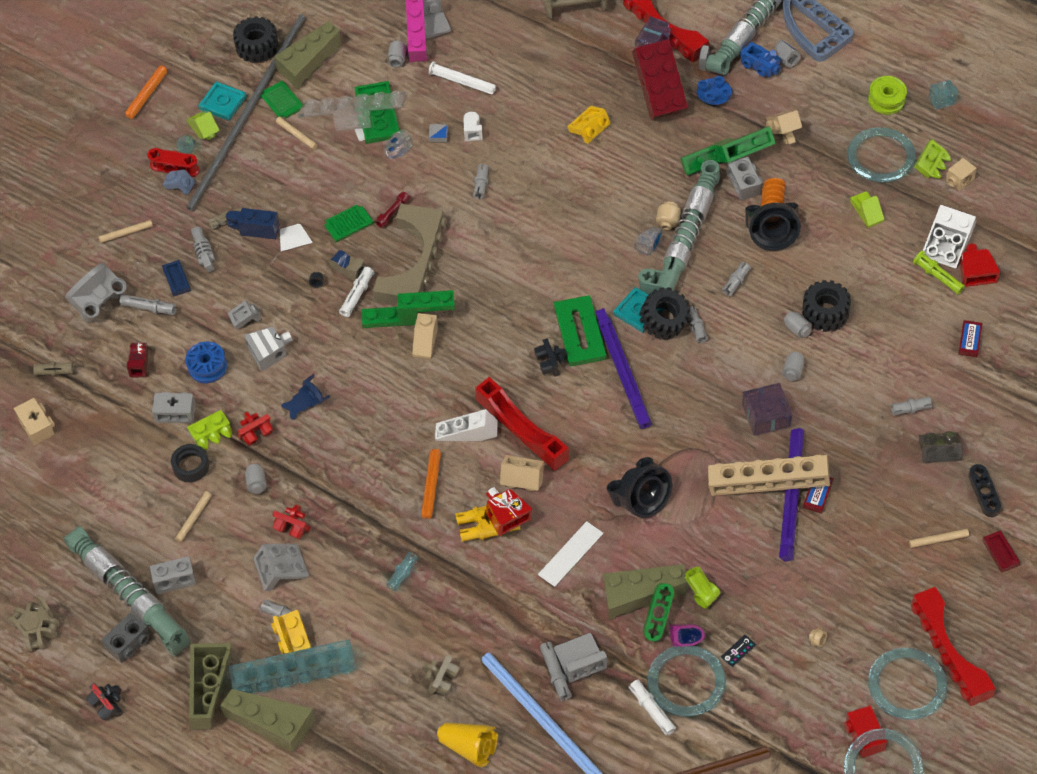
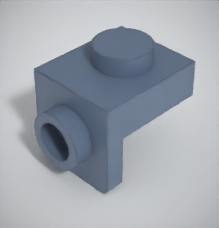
[162,170,195,195]

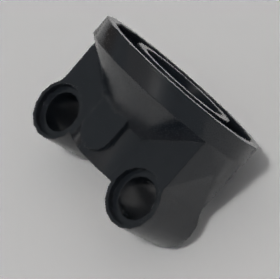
[745,202,801,251]
[606,457,673,518]

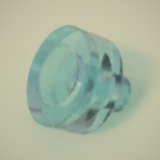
[177,135,196,154]

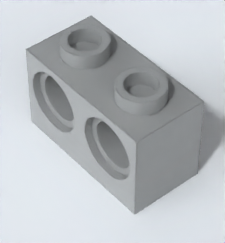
[727,157,763,201]
[150,556,196,594]

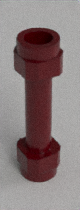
[375,192,410,228]

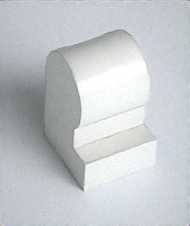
[464,112,483,141]

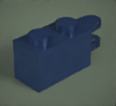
[226,208,280,240]

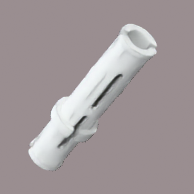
[339,267,374,317]
[629,680,676,736]

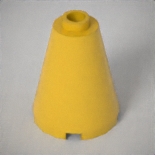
[437,722,498,767]

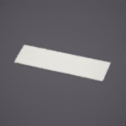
[538,521,603,587]

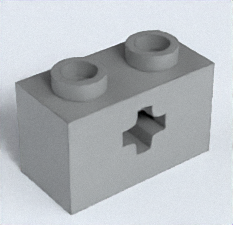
[152,392,196,423]

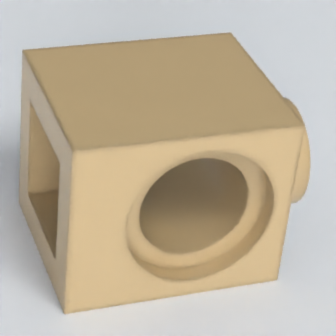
[946,158,977,191]

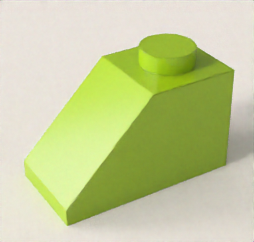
[186,111,220,140]

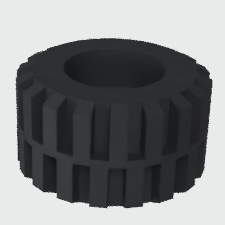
[233,16,279,63]
[802,280,851,332]
[639,287,691,340]

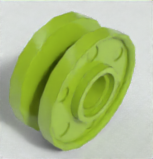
[868,76,907,115]

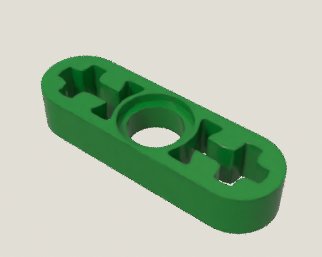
[643,583,674,641]

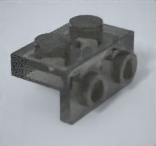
[919,431,962,463]

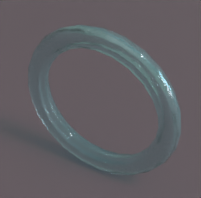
[847,127,916,182]
[647,646,726,716]
[868,648,948,720]
[844,729,924,774]

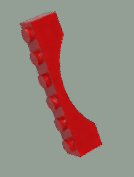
[623,0,709,63]
[475,377,569,471]
[911,586,996,706]

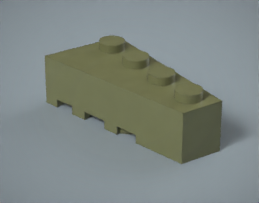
[274,21,342,90]
[603,564,687,621]
[189,643,232,730]
[220,689,316,753]

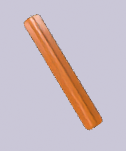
[125,65,167,119]
[421,449,441,519]

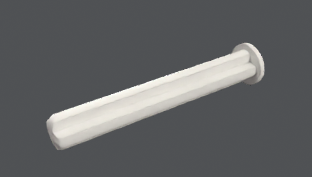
[429,61,496,94]

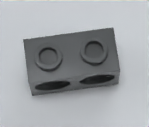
[101,612,151,663]

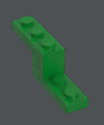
[680,126,776,175]
[362,290,455,328]

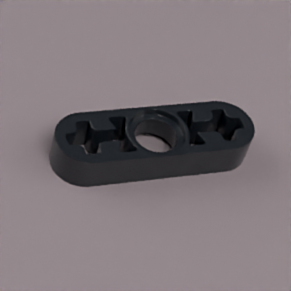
[968,464,1001,518]

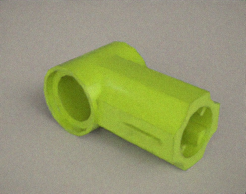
[685,566,720,609]

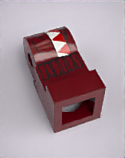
[127,343,148,378]

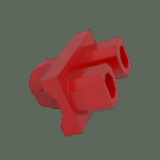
[237,412,273,446]
[272,504,311,540]

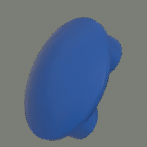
[697,76,732,105]

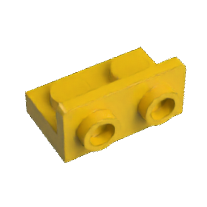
[567,106,611,144]
[271,610,312,657]

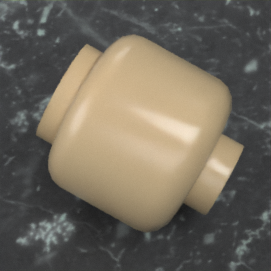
[656,201,681,230]

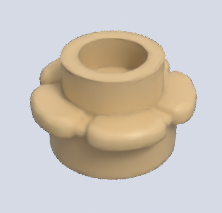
[809,627,827,647]

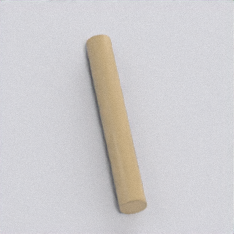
[276,117,318,150]
[98,220,153,243]
[175,491,212,543]
[909,529,969,548]

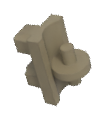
[422,655,459,695]

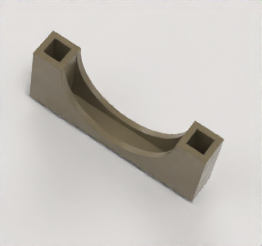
[373,204,446,306]

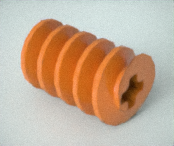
[761,178,786,219]

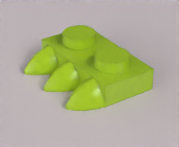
[914,139,951,179]
[187,410,232,450]

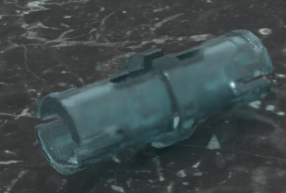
[386,552,419,591]

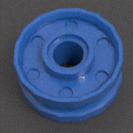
[185,341,227,384]

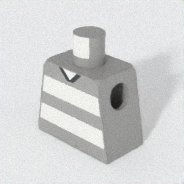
[244,327,293,372]

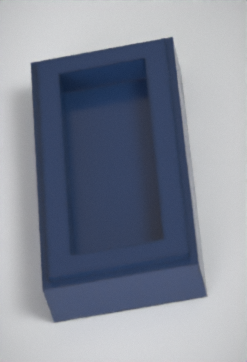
[162,260,191,297]

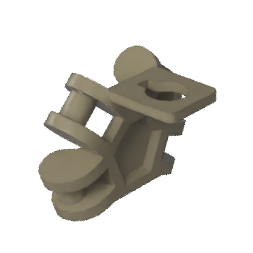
[6,595,60,652]

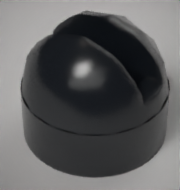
[309,272,324,288]

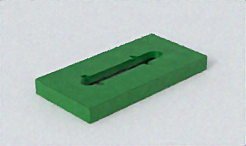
[553,295,606,367]

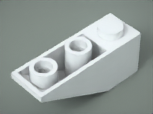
[435,409,498,441]

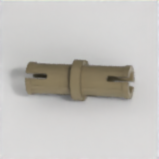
[34,361,74,377]

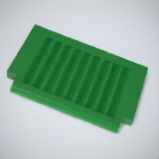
[261,80,305,119]
[324,204,374,243]

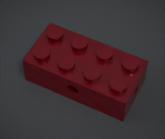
[632,39,688,120]

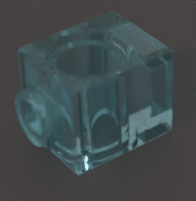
[929,80,958,110]

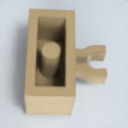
[766,110,802,144]
[500,455,544,491]

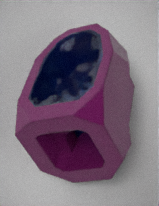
[670,623,705,647]

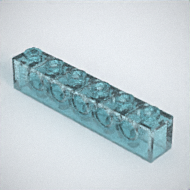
[228,639,356,693]

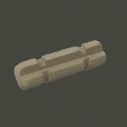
[208,207,241,229]

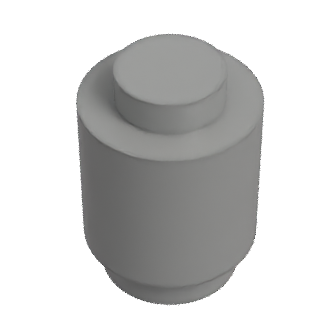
[387,41,407,67]
[784,311,812,338]
[782,352,805,381]
[245,464,267,494]

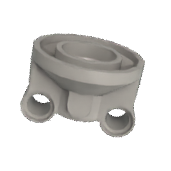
[65,262,126,322]

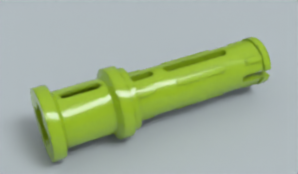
[913,250,965,295]

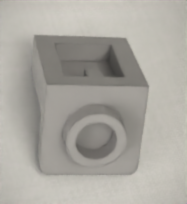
[228,300,261,329]

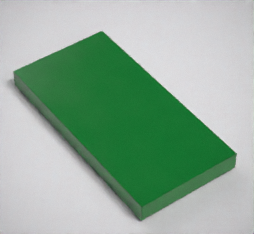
[354,81,401,144]

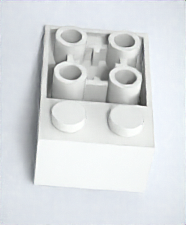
[923,205,977,269]

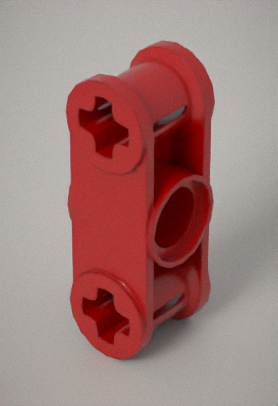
[147,148,200,178]

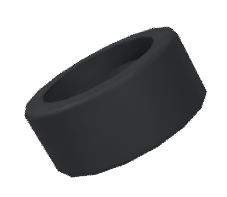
[171,444,209,482]

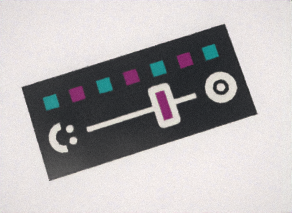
[721,635,757,667]

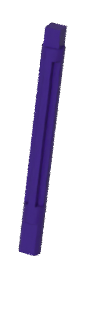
[595,308,652,429]
[779,428,804,562]

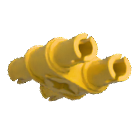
[455,506,520,542]

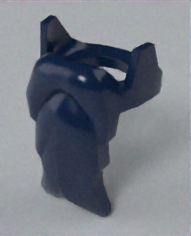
[281,374,330,420]

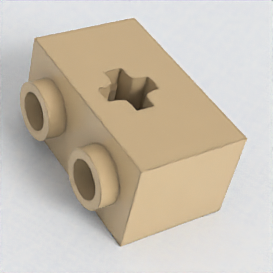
[13,398,55,445]

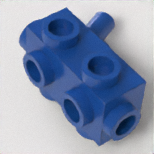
[740,42,781,78]

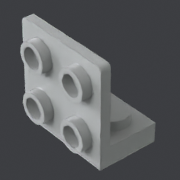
[424,0,451,39]
[253,544,309,591]
[554,633,607,683]

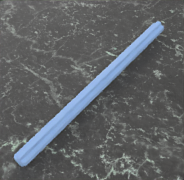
[482,653,603,774]

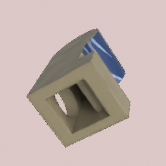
[329,250,366,281]

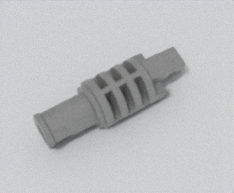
[191,227,215,273]

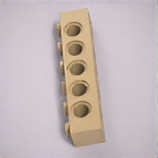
[708,455,830,496]

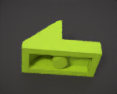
[850,191,884,228]

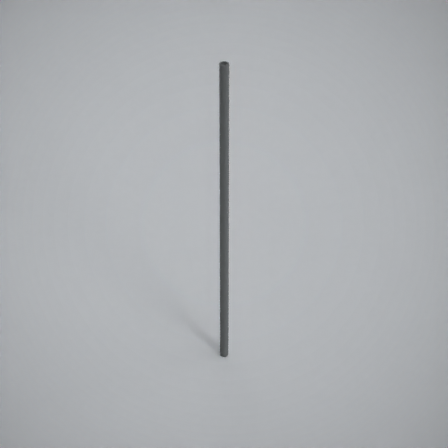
[187,14,306,211]

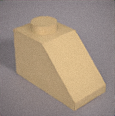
[412,313,438,359]

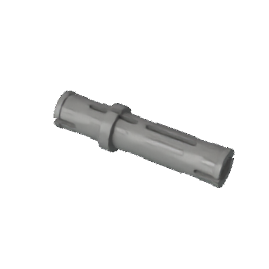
[120,294,176,316]
[539,642,572,701]

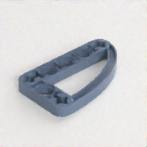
[783,0,853,62]

